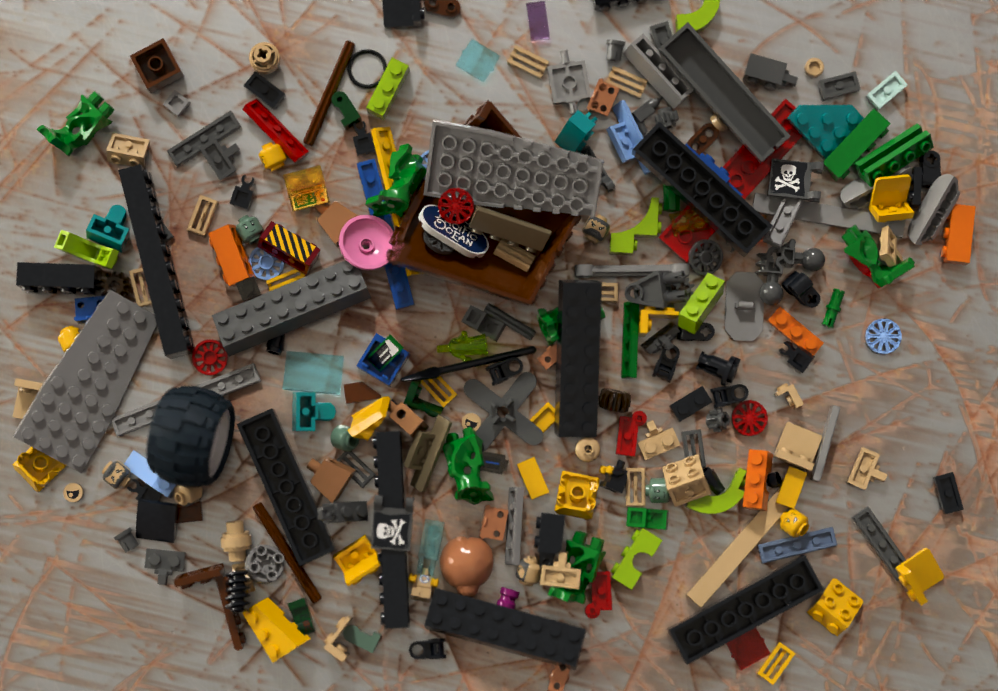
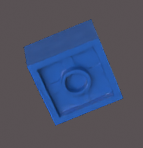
[357,333,410,387]

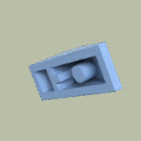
[124,450,176,498]

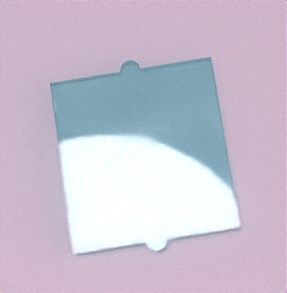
[456,39,500,82]

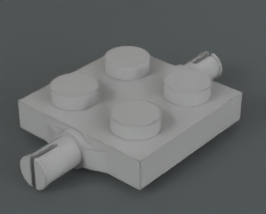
[547,50,591,115]

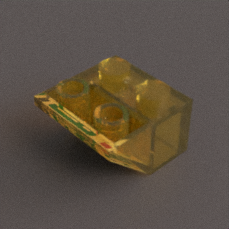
[283,165,330,212]

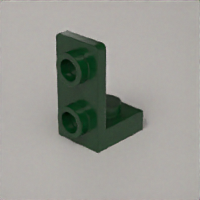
[404,380,444,417]

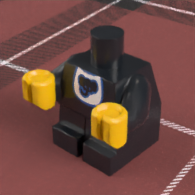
[599,460,627,493]

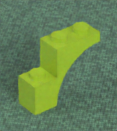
[609,197,662,256]

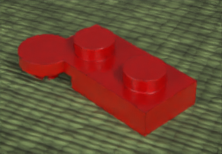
[616,411,647,457]
[585,571,612,619]

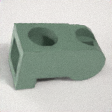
[343,625,382,653]

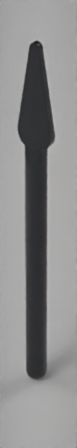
[401,346,536,382]

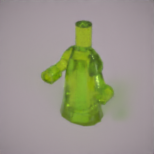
[437,331,488,362]

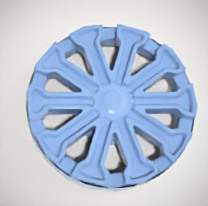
[249,247,285,280]
[865,318,902,354]

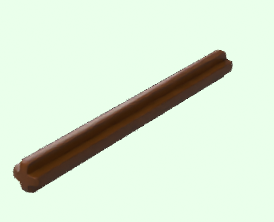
[303,40,355,146]
[253,502,321,603]

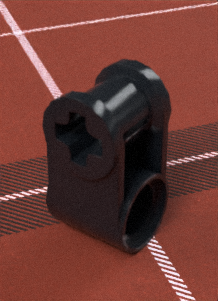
[919,151,941,188]
[677,323,715,341]
[652,345,680,383]
[485,357,523,386]
[710,384,749,408]
[409,638,446,659]

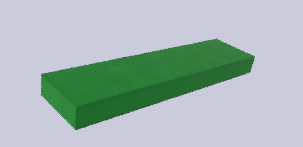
[621,302,639,379]

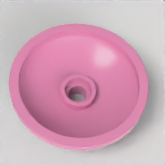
[339,215,393,270]

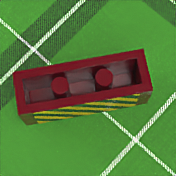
[257,221,321,275]

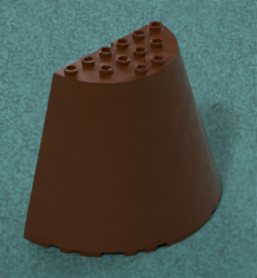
[386,100,581,306]

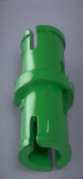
[822,288,845,328]

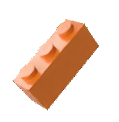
[941,204,976,265]
[208,224,256,287]

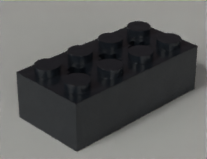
[16,262,102,296]

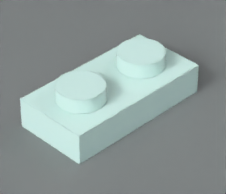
[866,70,908,110]

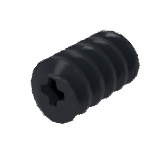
[225,571,251,612]

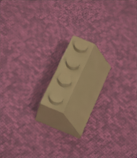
[468,205,552,253]

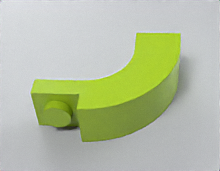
[675,0,720,33]
[54,230,119,269]
[685,468,747,514]

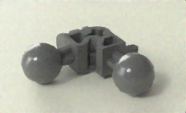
[755,239,825,305]

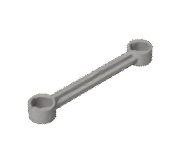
[575,263,689,278]

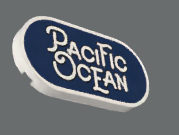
[418,204,489,258]

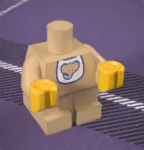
[408,568,439,603]

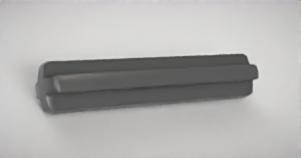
[484,303,536,340]

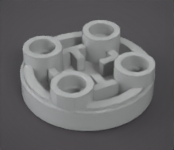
[245,544,284,584]

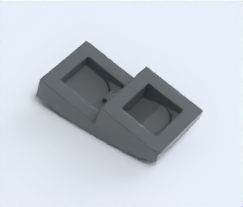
[461,305,506,342]

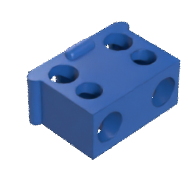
[74,296,105,324]

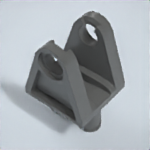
[625,270,688,308]

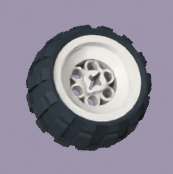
[146,386,235,487]

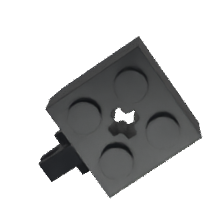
[534,513,565,567]

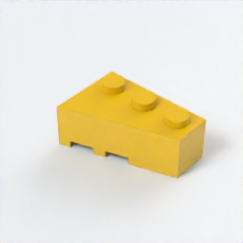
[242,597,311,662]

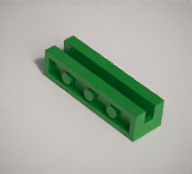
[823,108,891,181]
[855,124,934,187]

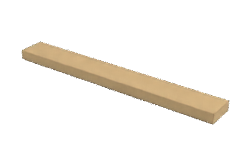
[686,487,802,608]

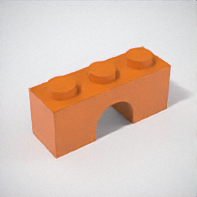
[743,449,773,511]

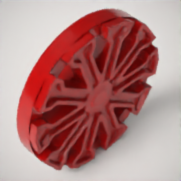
[438,188,474,224]
[192,339,228,375]
[731,400,768,436]

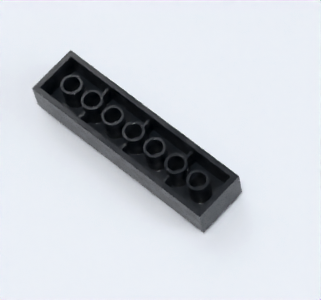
[631,122,773,257]
[554,280,602,437]
[237,408,337,566]
[667,555,824,665]
[424,588,586,671]

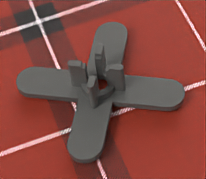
[464,372,543,452]

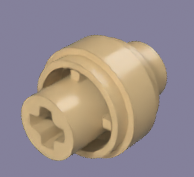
[249,42,280,74]
[220,520,252,562]

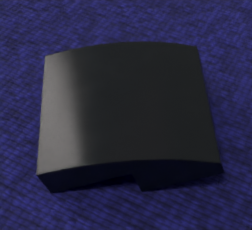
[136,499,177,543]

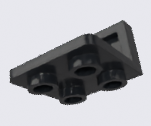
[382,0,425,28]

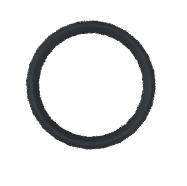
[347,49,387,88]

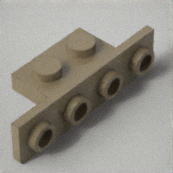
[403,414,452,492]

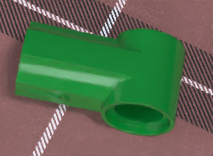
[662,183,680,212]

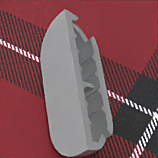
[840,164,912,210]
[909,174,960,245]

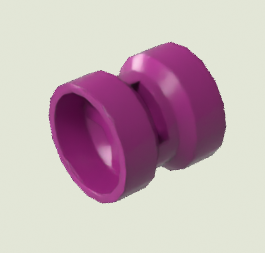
[496,587,520,610]

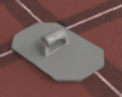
[725,272,764,341]

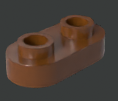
[424,0,461,19]
[687,123,719,155]

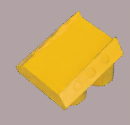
[347,396,390,441]
[12,447,67,492]
[554,471,600,520]

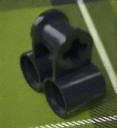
[781,271,821,308]

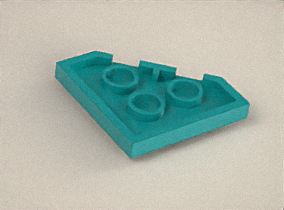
[786,105,864,159]

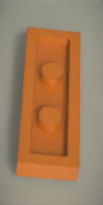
[767,306,824,356]

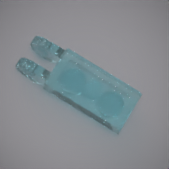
[417,519,445,576]

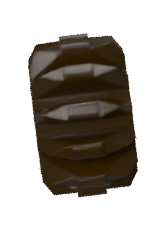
[99,271,132,297]
[598,388,631,413]

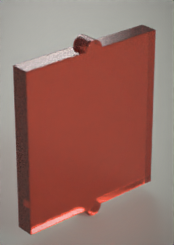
[726,628,771,670]

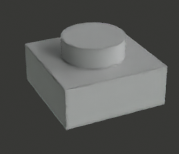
[163,90,190,117]

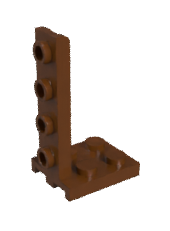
[173,563,246,650]

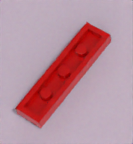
[242,98,309,163]

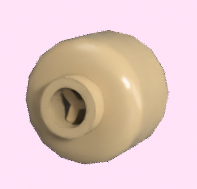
[575,437,600,462]

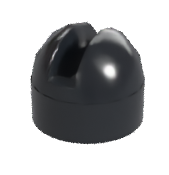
[766,472,782,488]

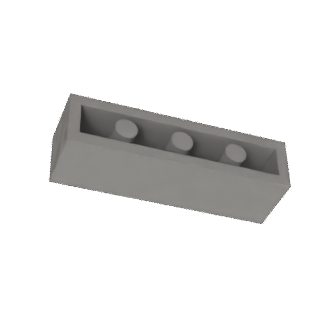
[623,34,694,109]

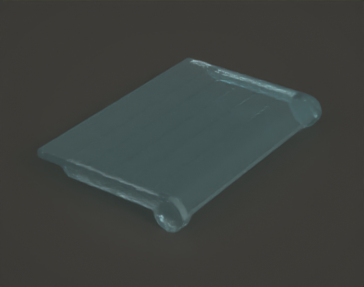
[282,351,344,395]

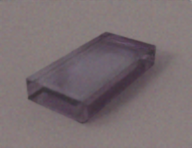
[526,1,550,41]

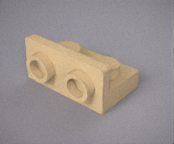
[106,133,150,168]

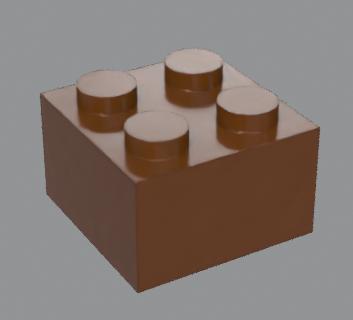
[130,38,184,94]

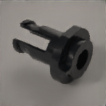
[696,351,741,386]

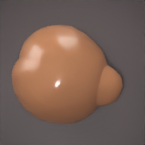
[440,536,494,598]

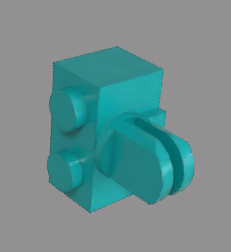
[554,110,598,152]
[86,205,130,253]
[292,392,336,431]

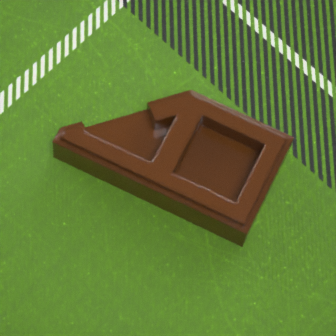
[344,382,382,404]

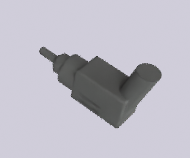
[631,96,663,136]

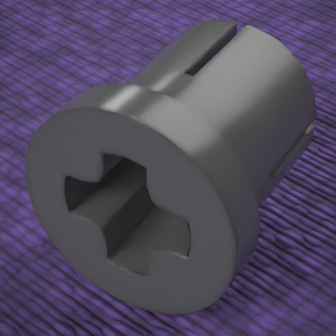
[606,40,625,61]
[114,527,139,553]

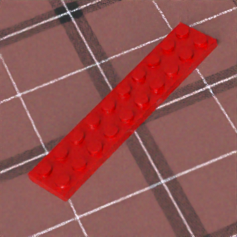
[658,98,802,263]

